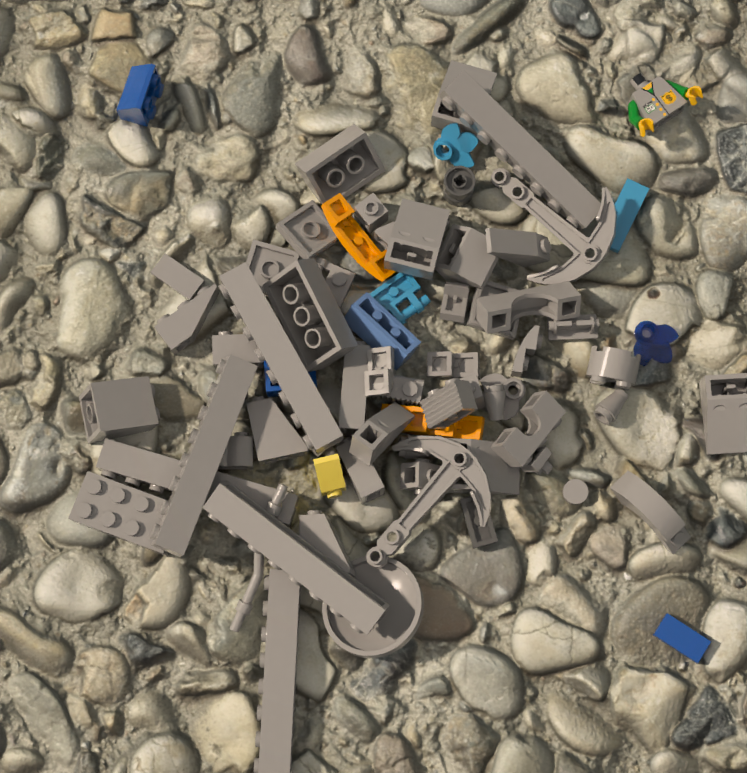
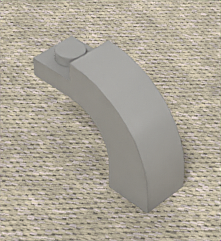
[610,471,691,554]

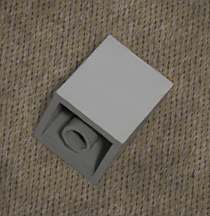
[79,376,160,444]

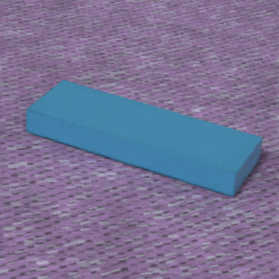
[610,178,650,253]

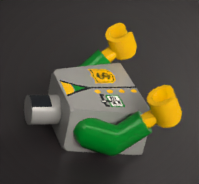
[628,73,703,137]

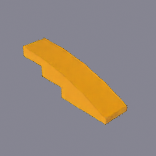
[381,403,485,440]

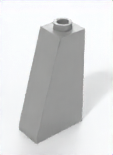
[338,341,370,437]

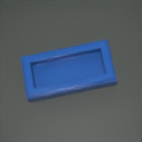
[653,613,711,664]

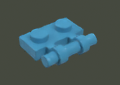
[370,272,431,325]

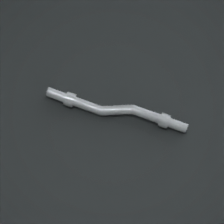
[229,483,288,632]

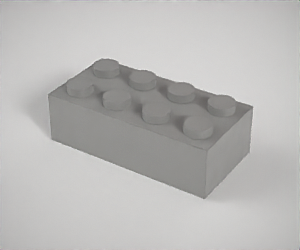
[263,258,359,372]
[68,471,169,557]

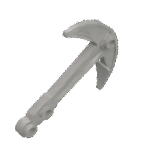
[491,168,617,285]
[366,436,492,568]

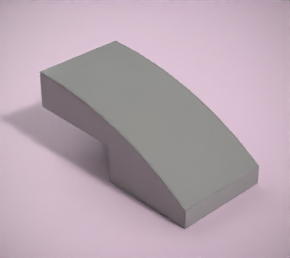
[364,346,394,397]
[427,351,480,379]

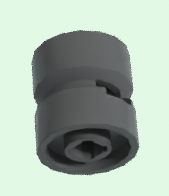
[443,166,476,207]

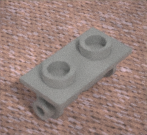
[547,314,599,341]

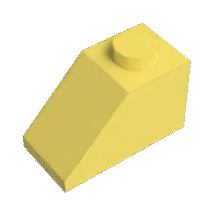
[313,454,346,499]

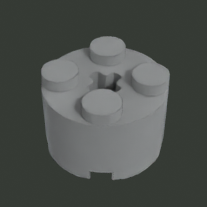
[586,346,641,390]

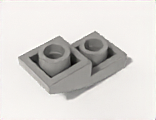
[511,325,543,378]

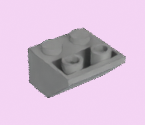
[435,224,499,289]

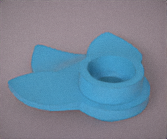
[433,123,479,168]

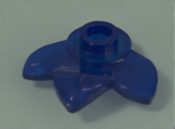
[633,321,679,366]

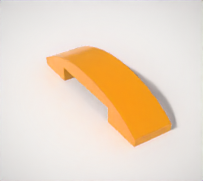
[321,193,396,282]

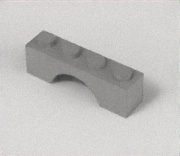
[476,281,581,334]

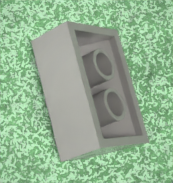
[295,124,386,205]

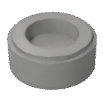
[562,479,588,505]

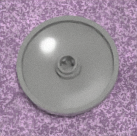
[322,555,424,658]

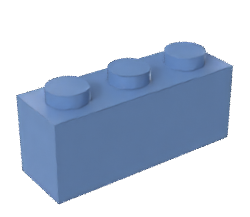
[344,292,421,370]

